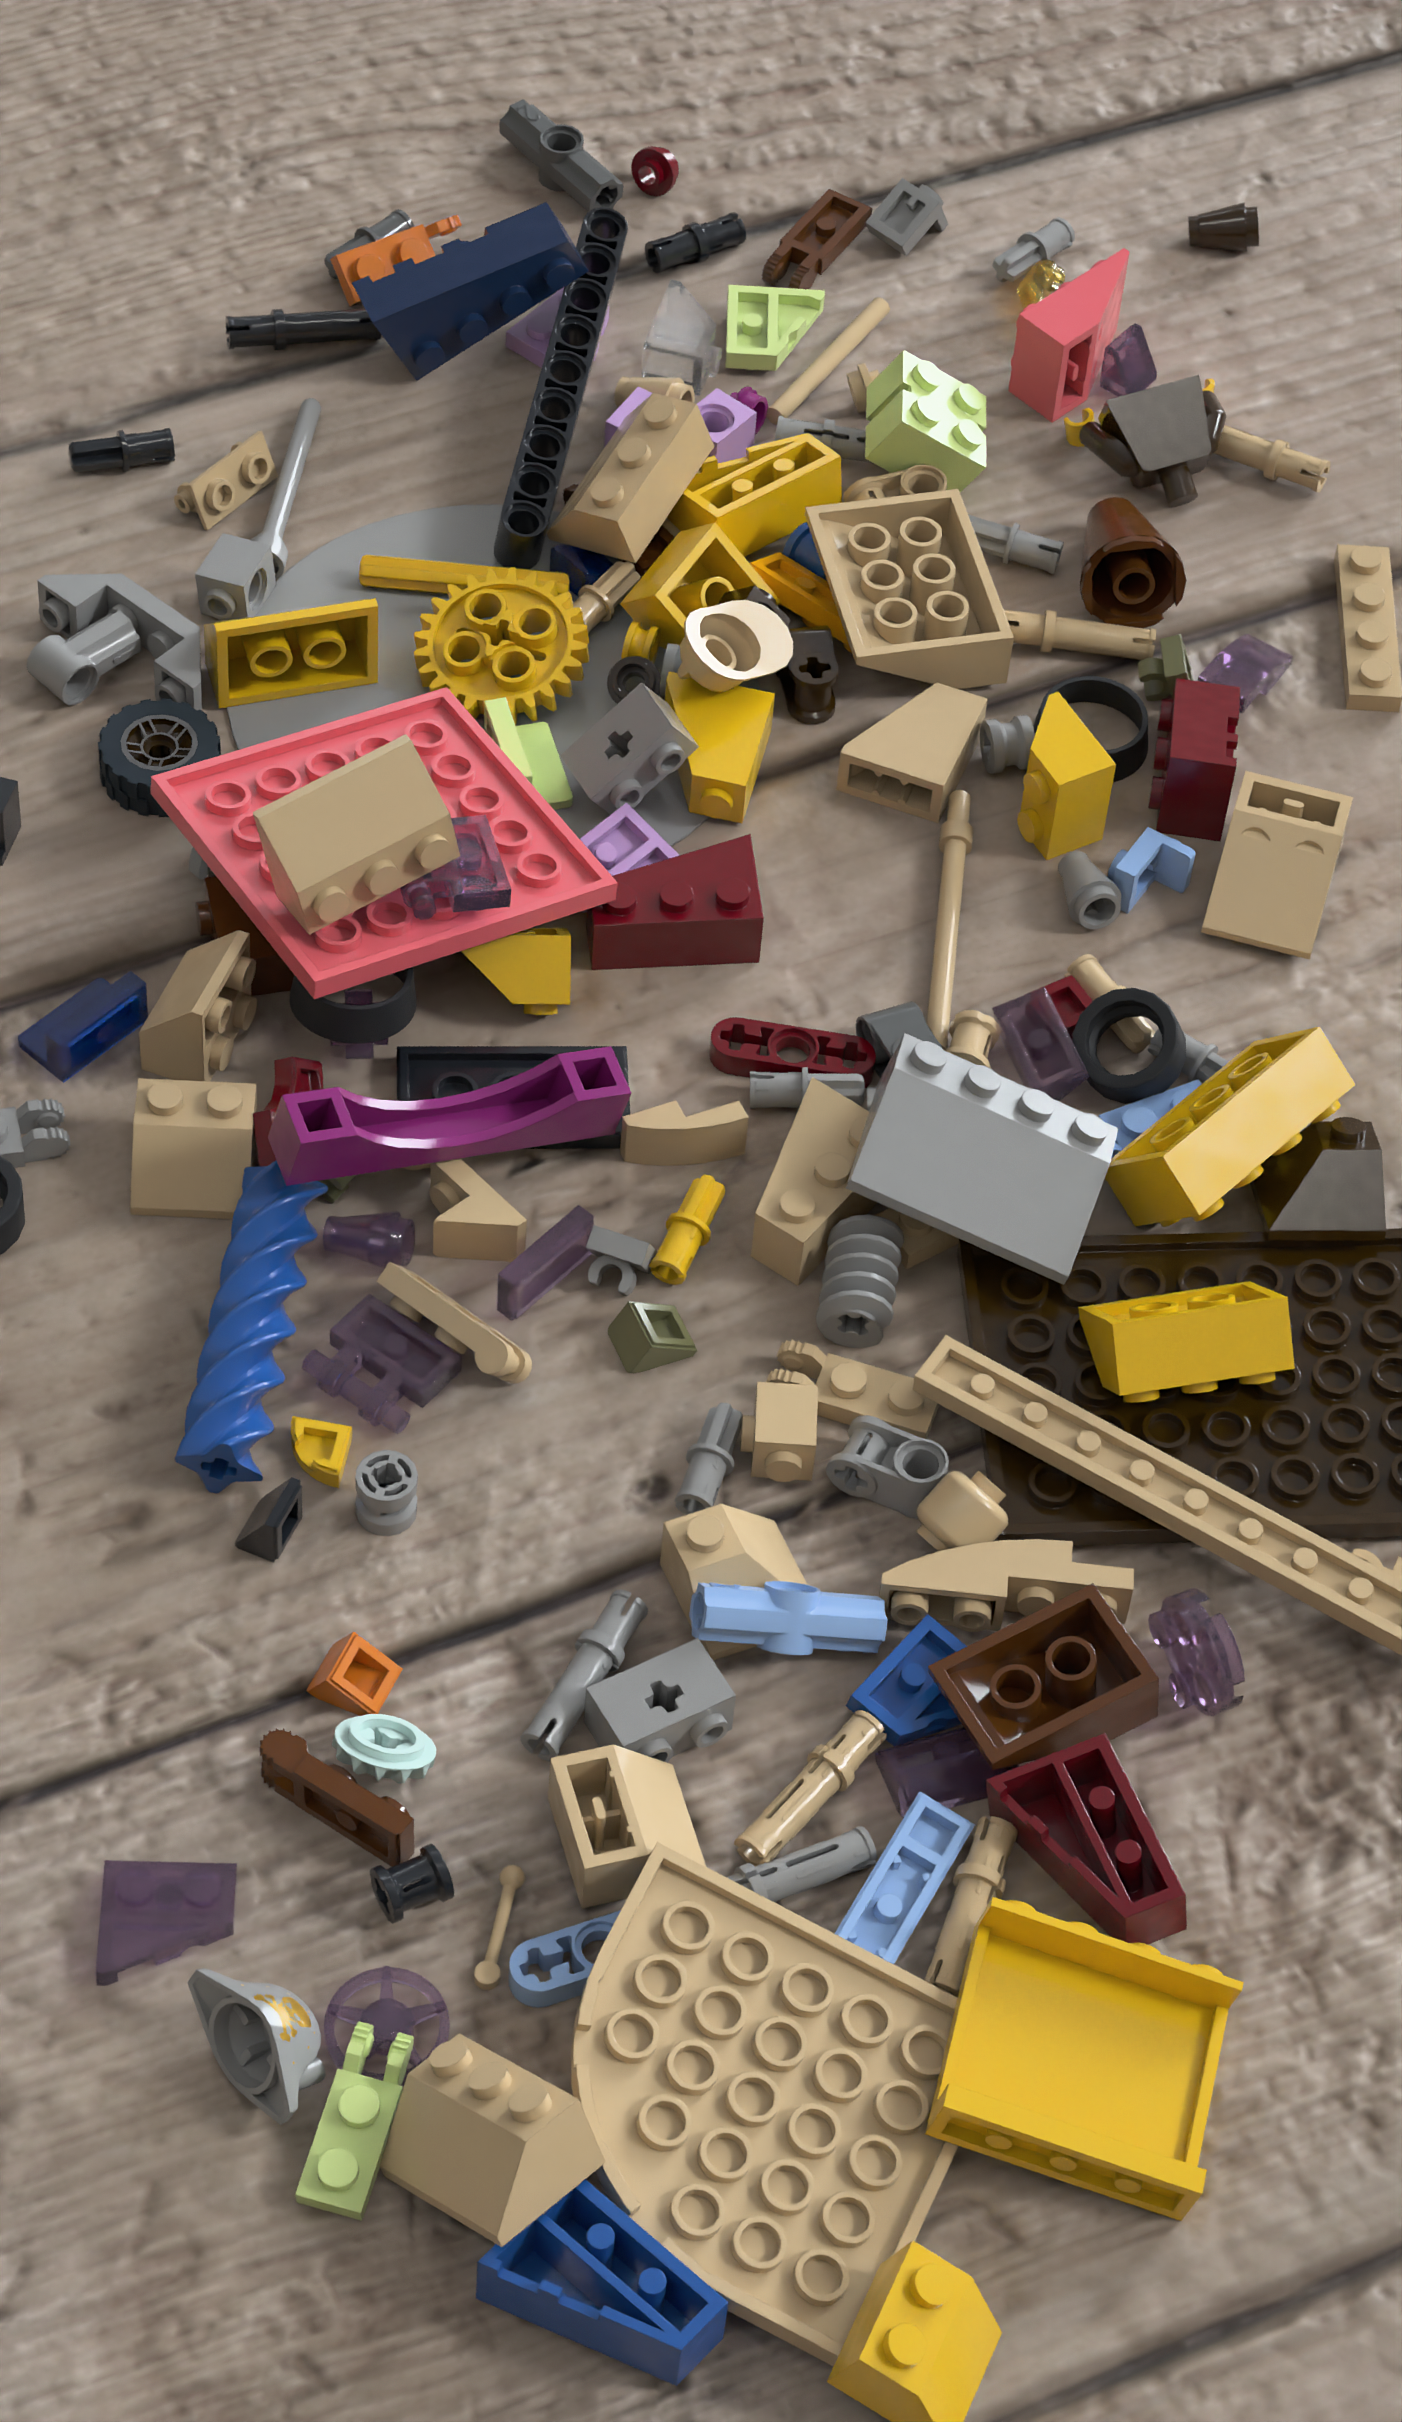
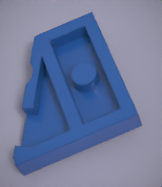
[846,1614,967,1747]

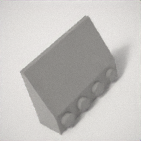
[846,1033,1118,1285]

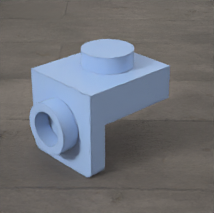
[1107,827,1196,914]

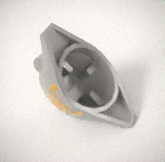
[187,1968,325,2125]

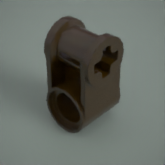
[775,625,839,724]

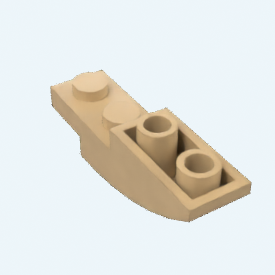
[879,1539,1134,1632]

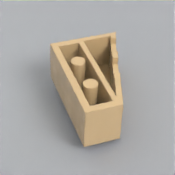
[751,1077,878,1286]

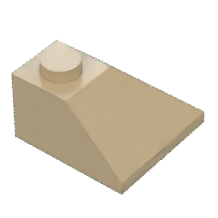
[660,1504,807,1661]

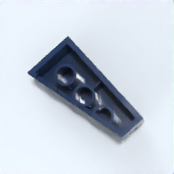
[352,202,589,381]

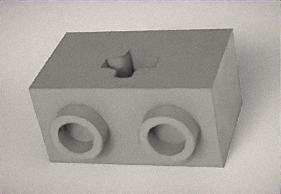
[560,682,699,814]
[584,1638,736,1763]

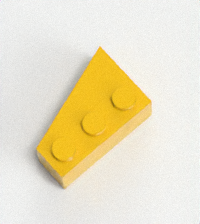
[667,433,842,557]

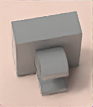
[586,1225,657,1296]

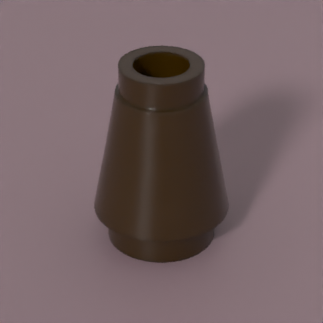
[1188,202,1259,252]

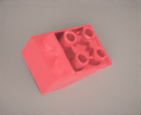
[1008,248,1129,423]

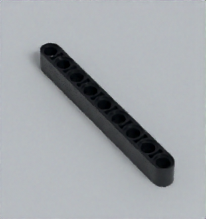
[494,207,628,569]

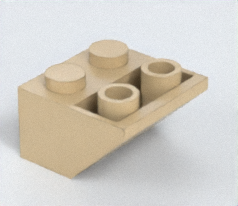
[139,930,257,1081]
[548,1744,706,1909]

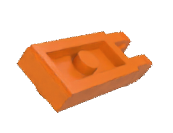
[330,215,462,307]

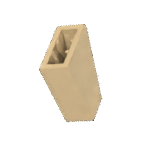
[836,682,988,823]

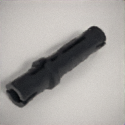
[225,309,382,350]

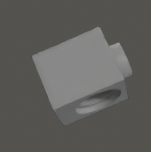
[195,533,276,621]

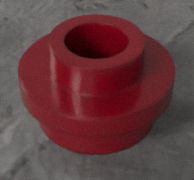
[631,146,679,196]

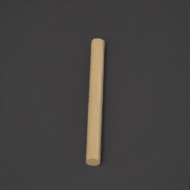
[767,297,890,425]

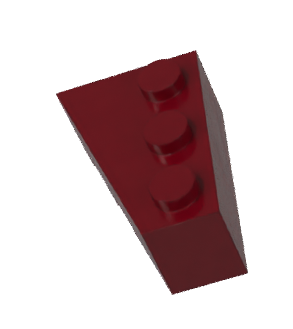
[1148,678,1240,842]
[586,834,764,970]

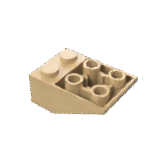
[1201,771,1353,960]

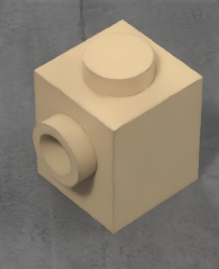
[740,1382,818,1482]

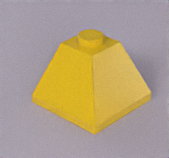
[461,928,571,1015]

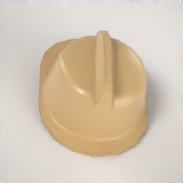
[677,600,793,692]

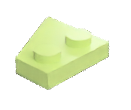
[725,285,825,371]

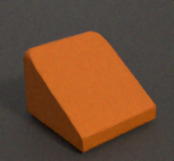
[306,1632,403,1716]

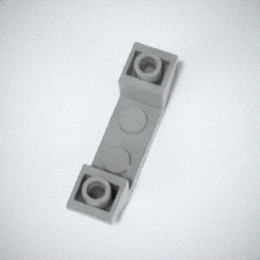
[37,574,202,710]

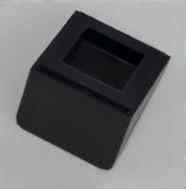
[235,1477,302,1562]

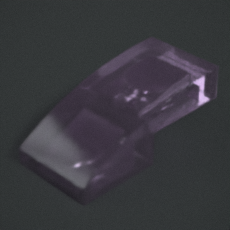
[1198,634,1293,714]

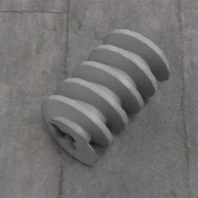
[816,1215,904,1348]

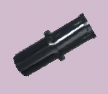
[68,428,175,472]

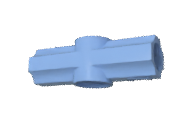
[689,1581,887,1655]

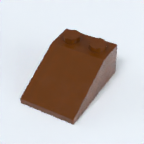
[928,1583,1159,1770]

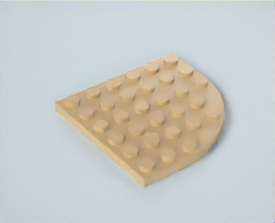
[571,1841,958,2366]

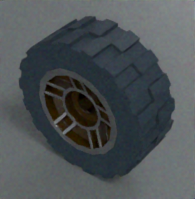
[98,698,221,817]

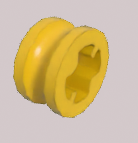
[621,620,661,664]

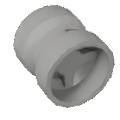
[355,1450,418,1536]

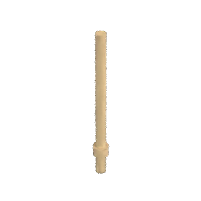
[927,790,973,1050]

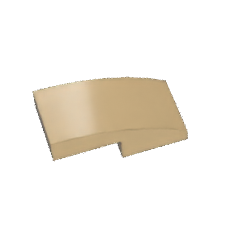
[620,1100,749,1166]

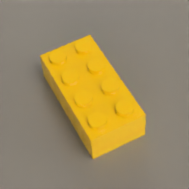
[1105,1026,1355,1227]

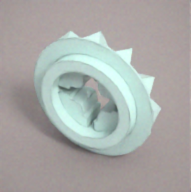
[332,1714,436,1784]

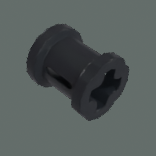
[370,1844,454,1924]

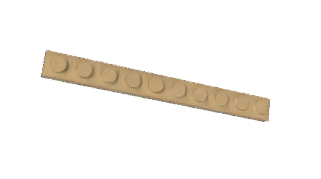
[912,1335,1402,1656]

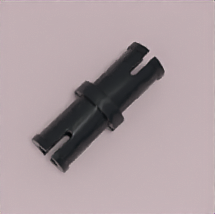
[645,212,746,273]

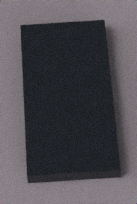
[396,1046,630,1149]

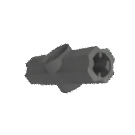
[499,99,623,212]

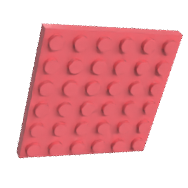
[151,687,618,999]

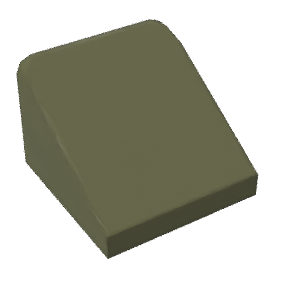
[607,1301,697,1373]

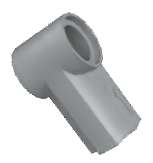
[27,611,141,705]

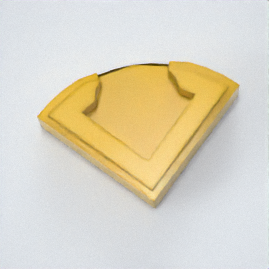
[291,1416,352,1488]

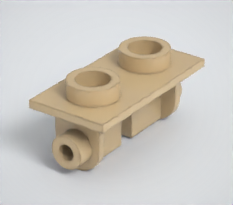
[174,431,278,531]

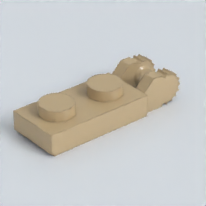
[766,1339,939,1439]

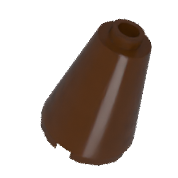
[1080,497,1187,628]

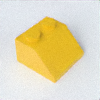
[620,522,781,649]
[1017,692,1116,861]
[827,2240,1002,2422]

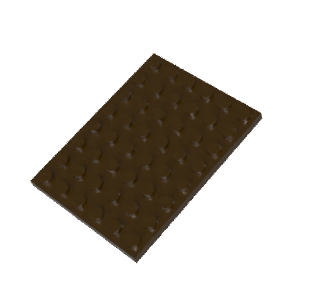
[957,1228,1402,1546]

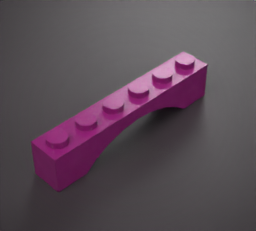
[268,1046,632,1186]

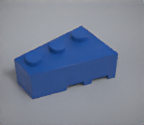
[476,2179,728,2386]

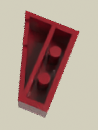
[986,1733,1187,1945]

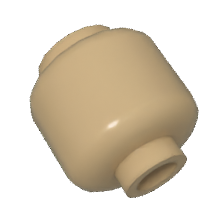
[916,1470,1008,1551]

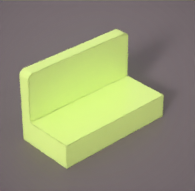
[484,697,573,810]

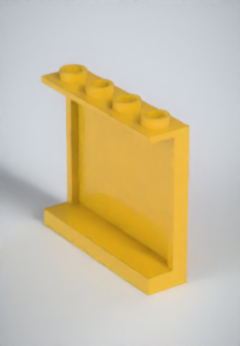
[925,1897,1244,2221]

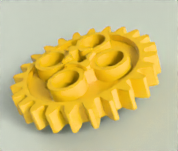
[413,567,589,726]

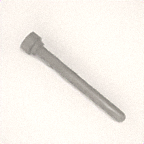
[250,398,321,579]

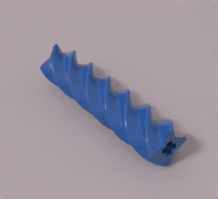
[175,1160,328,1493]

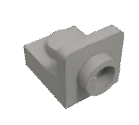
[865,178,948,256]

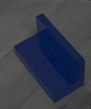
[18,971,148,1083]

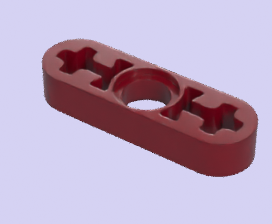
[709,1017,876,1089]

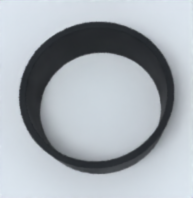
[1033,676,1148,783]
[289,967,417,1044]

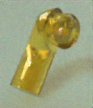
[1017,259,1066,310]

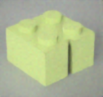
[865,350,986,493]

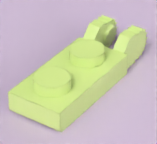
[295,2021,414,2221]

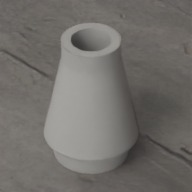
[1058,851,1121,929]

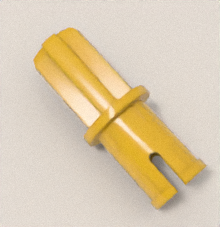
[649,1175,725,1285]

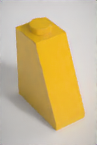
[665,671,775,823]

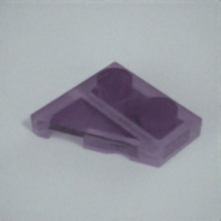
[96,1860,237,1986]

